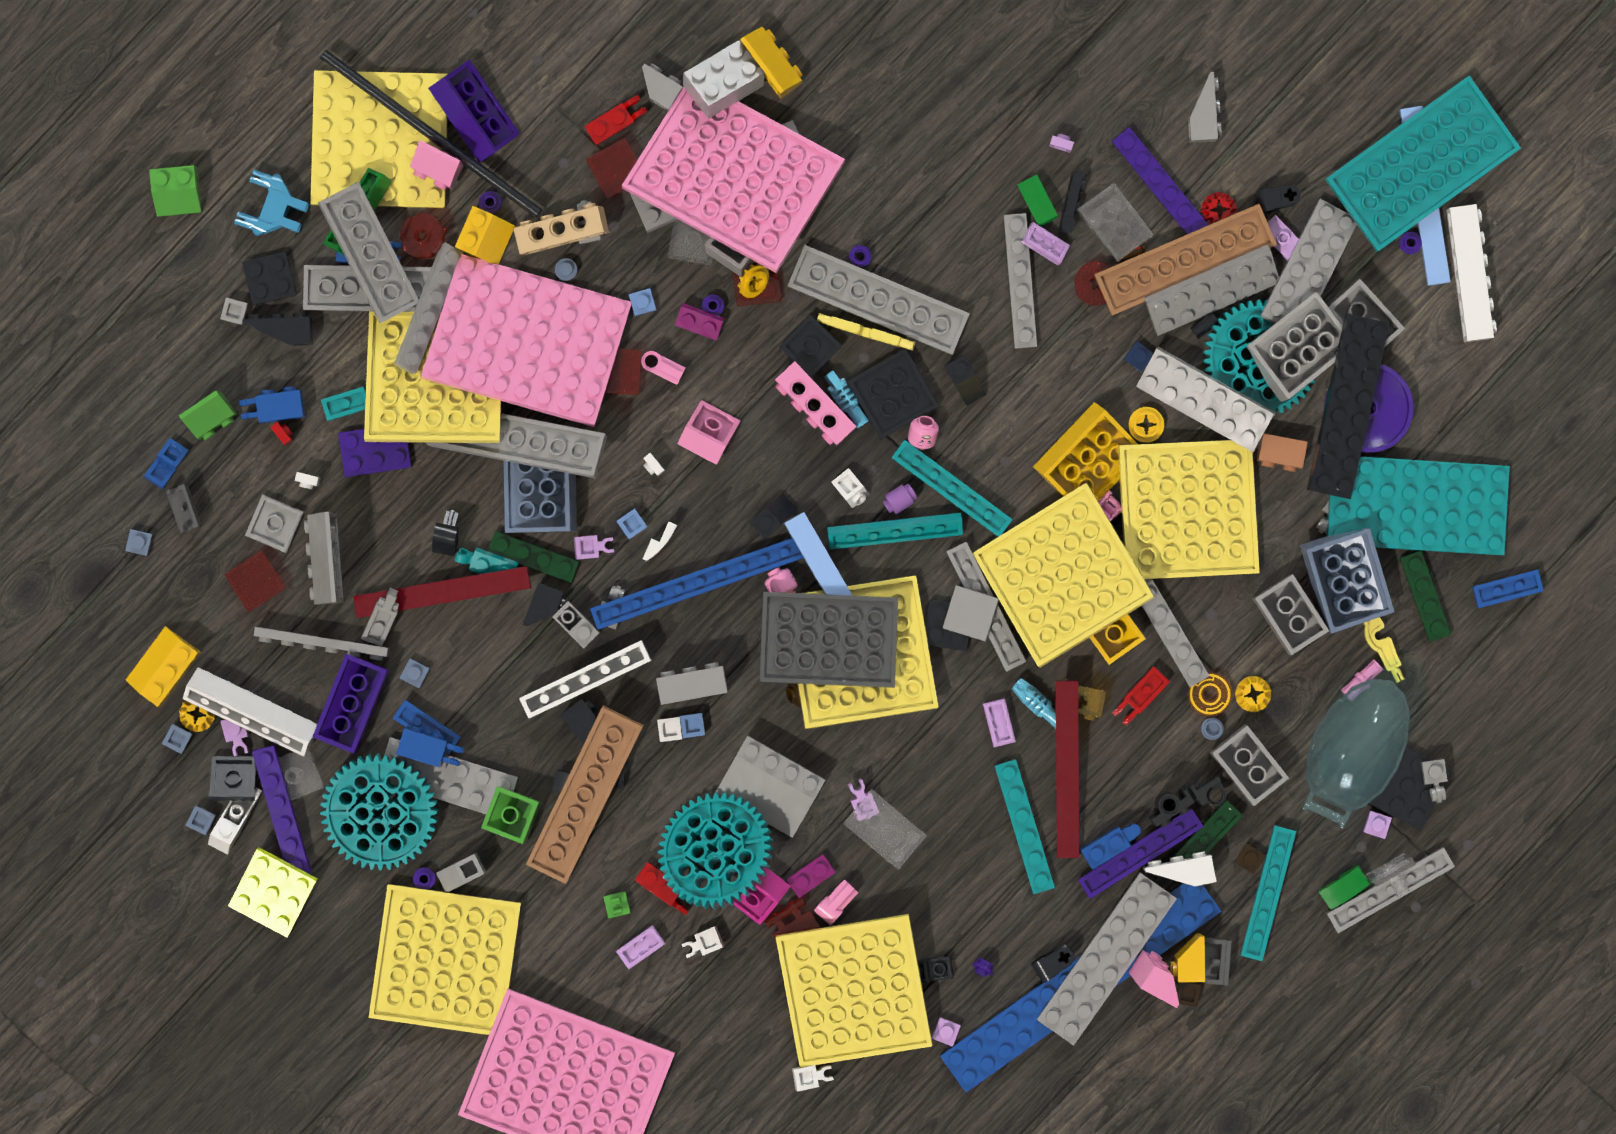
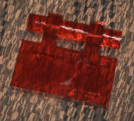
[764,897,821,941]

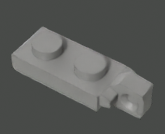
[361,588,399,647]

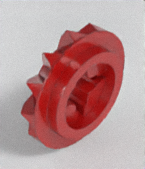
[1201,192,1237,225]

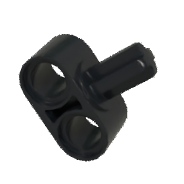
[432,509,459,557]

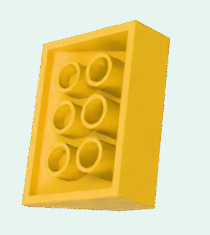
[1033,402,1139,501]

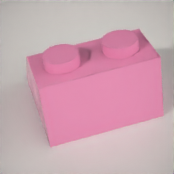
[410,140,464,190]
[677,400,740,465]
[1129,950,1179,1008]

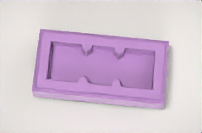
[1267,215,1298,261]
[1021,222,1070,265]
[983,698,1016,747]
[616,925,666,969]

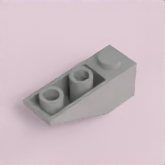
[1188,72,1222,143]

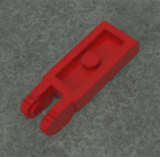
[584,95,648,146]
[1112,666,1170,726]
[635,862,694,915]

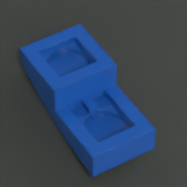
[144,438,189,490]

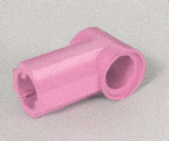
[641,351,685,385]
[814,879,858,925]

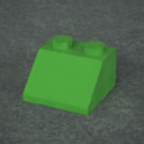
[149,165,202,217]
[179,390,237,441]
[481,786,542,844]

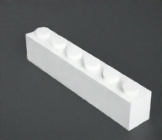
[1446,204,1497,342]
[519,640,652,718]
[183,668,317,756]

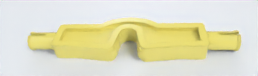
[817,313,915,351]
[1363,617,1405,683]

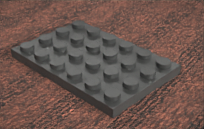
[759,592,898,688]

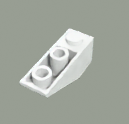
[208,788,262,855]
[1143,851,1216,886]

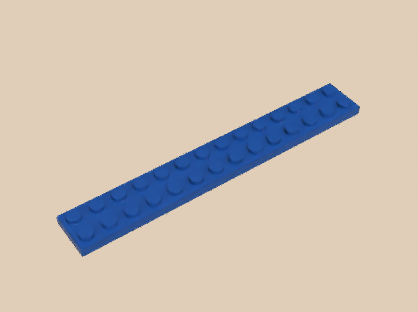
[940,883,1222,1092]

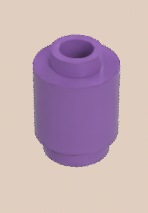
[883,484,917,514]

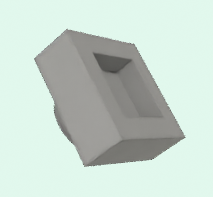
[220,298,249,325]

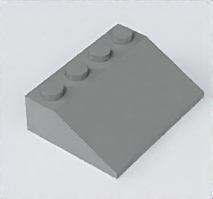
[1247,292,1342,401]
[304,512,344,605]
[715,736,825,838]

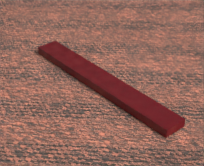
[353,566,532,618]
[1055,680,1079,858]

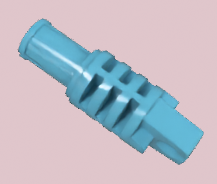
[824,371,869,428]
[1011,678,1056,729]

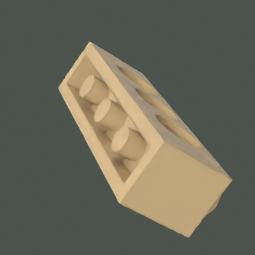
[513,203,609,255]

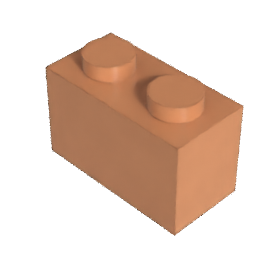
[1256,434,1308,472]

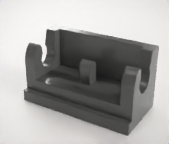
[166,484,202,534]
[1203,937,1231,986]

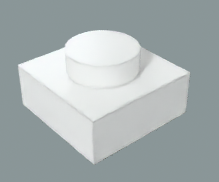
[643,453,665,476]
[295,472,321,489]
[657,717,682,742]

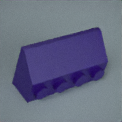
[428,59,520,162]
[312,653,391,754]

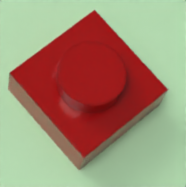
[270,422,294,446]

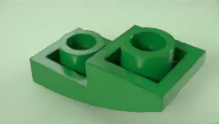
[1017,175,1058,226]
[1319,865,1370,910]

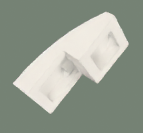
[643,522,677,561]

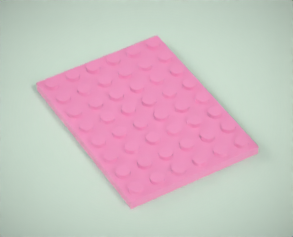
[622,87,845,273]
[421,254,632,427]
[458,988,675,1134]

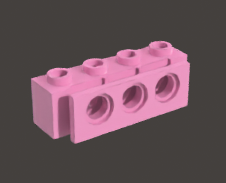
[775,361,856,446]

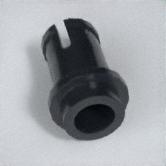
[1190,313,1218,340]

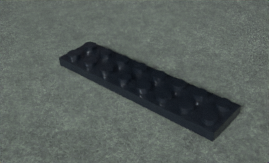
[1307,314,1390,499]

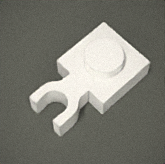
[682,926,725,958]
[792,1064,834,1092]

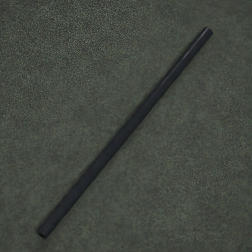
[320,50,542,218]

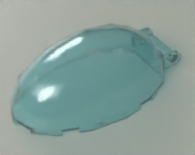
[1303,679,1410,828]

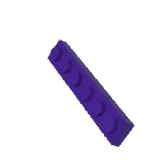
[1112,127,1208,235]
[252,745,312,874]
[1078,809,1204,899]

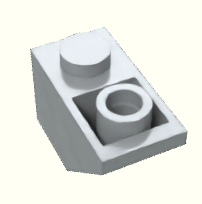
[642,63,683,111]
[552,601,601,649]
[436,853,486,893]

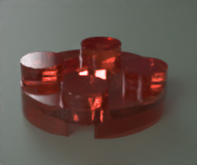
[400,213,446,259]
[1074,261,1111,306]

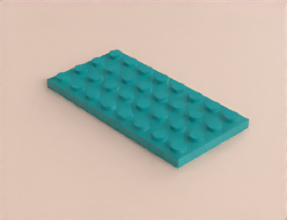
[1325,76,1521,252]
[1327,457,1510,555]

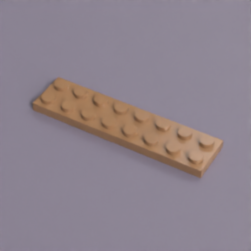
[1094,204,1277,316]
[526,705,643,884]

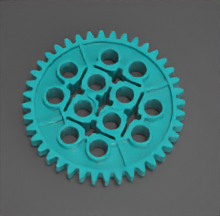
[1202,300,1315,414]
[320,753,438,870]
[658,792,773,909]

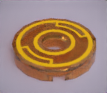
[1187,672,1232,717]

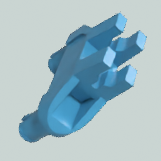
[234,169,310,236]

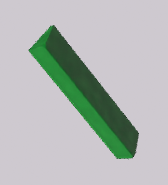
[323,168,391,256]

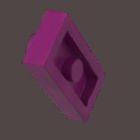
[675,303,725,341]
[786,854,836,898]

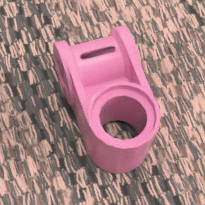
[1099,490,1122,521]

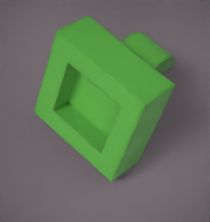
[604,891,631,919]

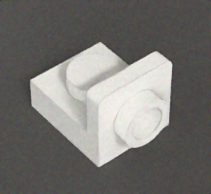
[831,468,869,508]

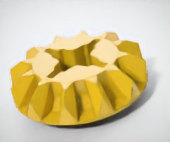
[737,263,769,298]
[1128,407,1164,443]
[1235,676,1271,712]
[179,701,215,732]

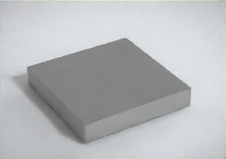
[245,494,304,553]
[942,585,998,641]

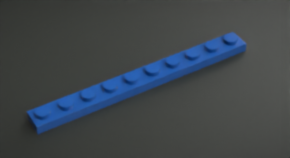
[590,538,804,630]

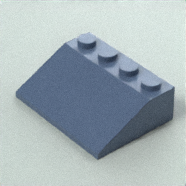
[503,461,577,533]
[1300,527,1394,634]

